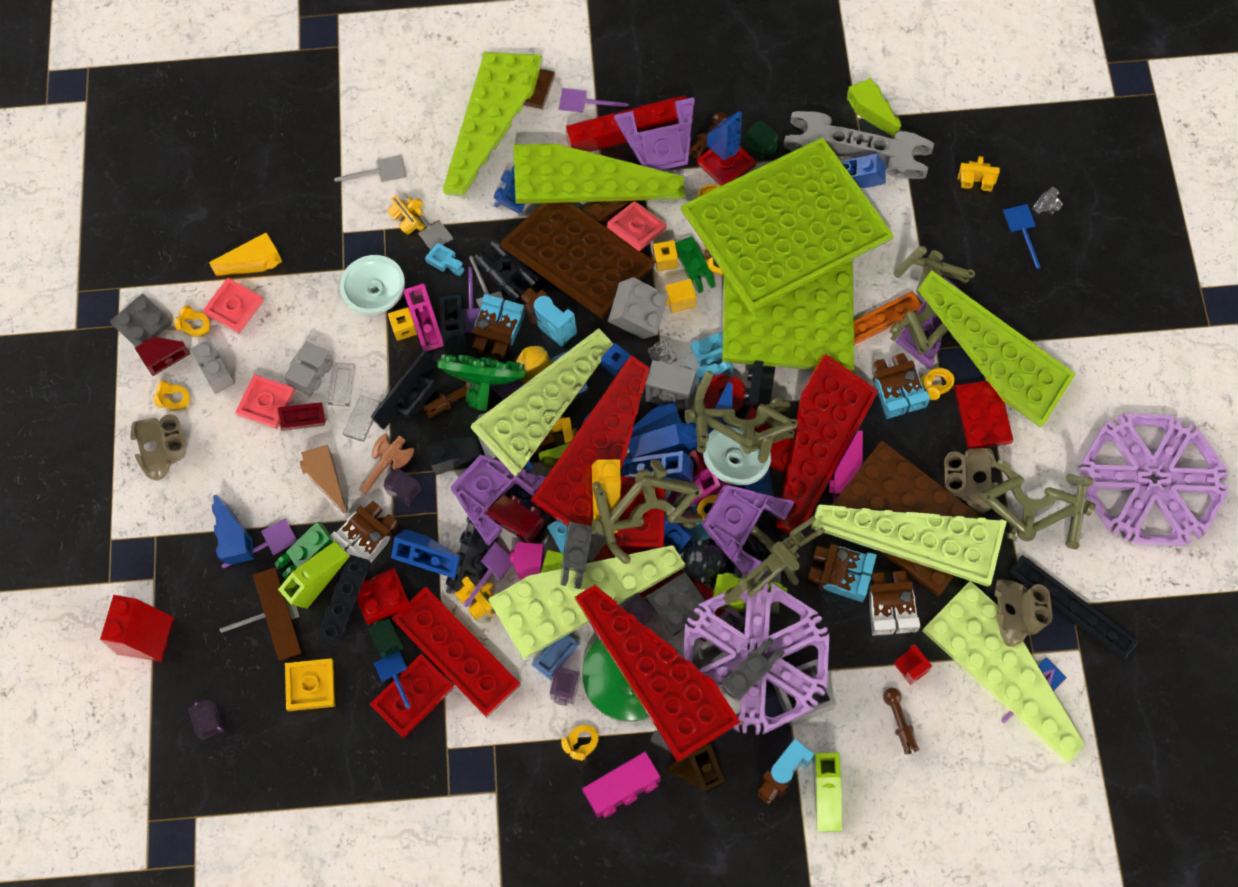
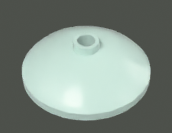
[340,255,405,315]
[703,424,771,485]

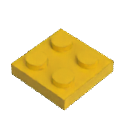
[285,659,335,711]

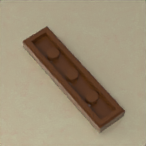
[253,568,302,662]

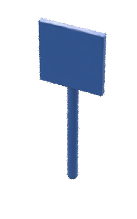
[1003,204,1040,269]
[374,651,410,708]

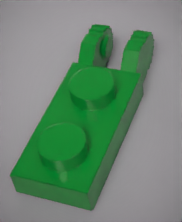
[675,236,716,293]
[275,522,334,579]

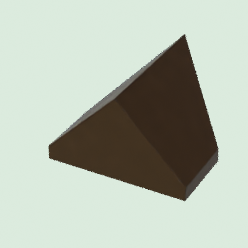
[666,743,725,792]

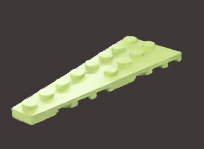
[471,328,613,477]
[811,505,1007,586]

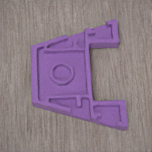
[613,97,694,170]
[450,455,546,546]
[702,485,794,574]

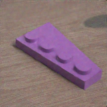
[895,276,961,369]

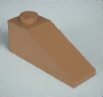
[300,445,348,514]

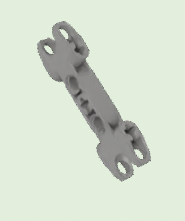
[784,111,934,179]

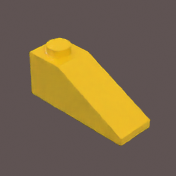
[209,233,282,276]
[592,460,621,533]

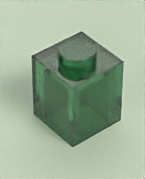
[745,120,779,158]
[368,618,404,659]

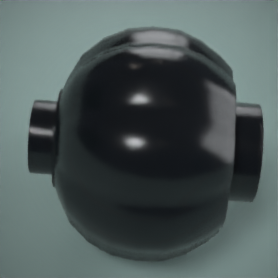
[683,540,727,584]

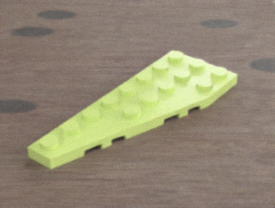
[488,545,685,660]
[923,581,1085,763]

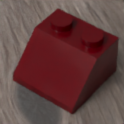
[486,495,546,543]

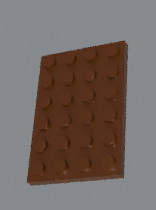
[501,202,655,319]
[831,440,982,596]

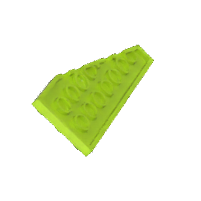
[917,270,1076,427]

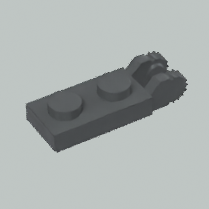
[560,522,592,589]
[721,638,785,701]

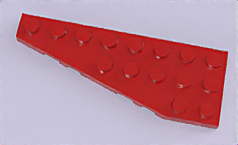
[776,353,879,536]
[530,355,649,534]
[575,585,740,762]

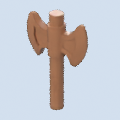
[359,433,415,494]

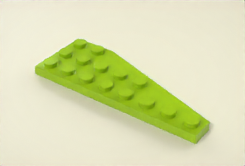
[442,52,543,196]
[513,143,685,204]

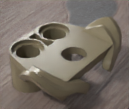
[130,414,185,481]
[944,448,998,514]
[995,579,1052,647]

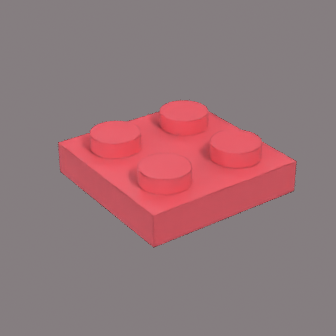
[607,201,667,251]
[202,278,264,334]
[235,374,295,429]

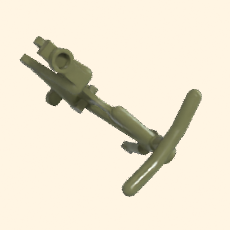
[889,246,975,355]
[685,371,798,463]
[592,459,703,564]
[979,459,1096,550]
[723,516,825,605]

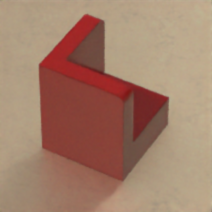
[894,644,932,685]

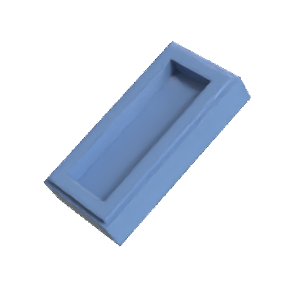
[532,634,580,680]

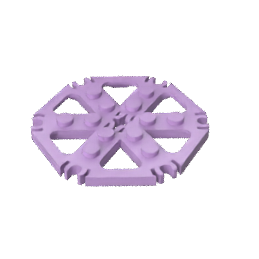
[1078,413,1229,546]
[683,583,829,735]

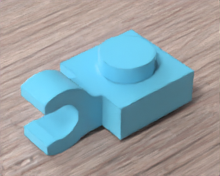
[425,242,465,276]

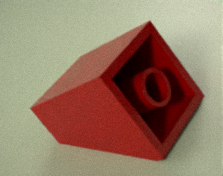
[100,594,174,662]

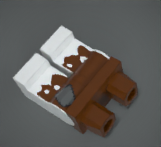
[331,501,398,562]
[868,571,920,636]

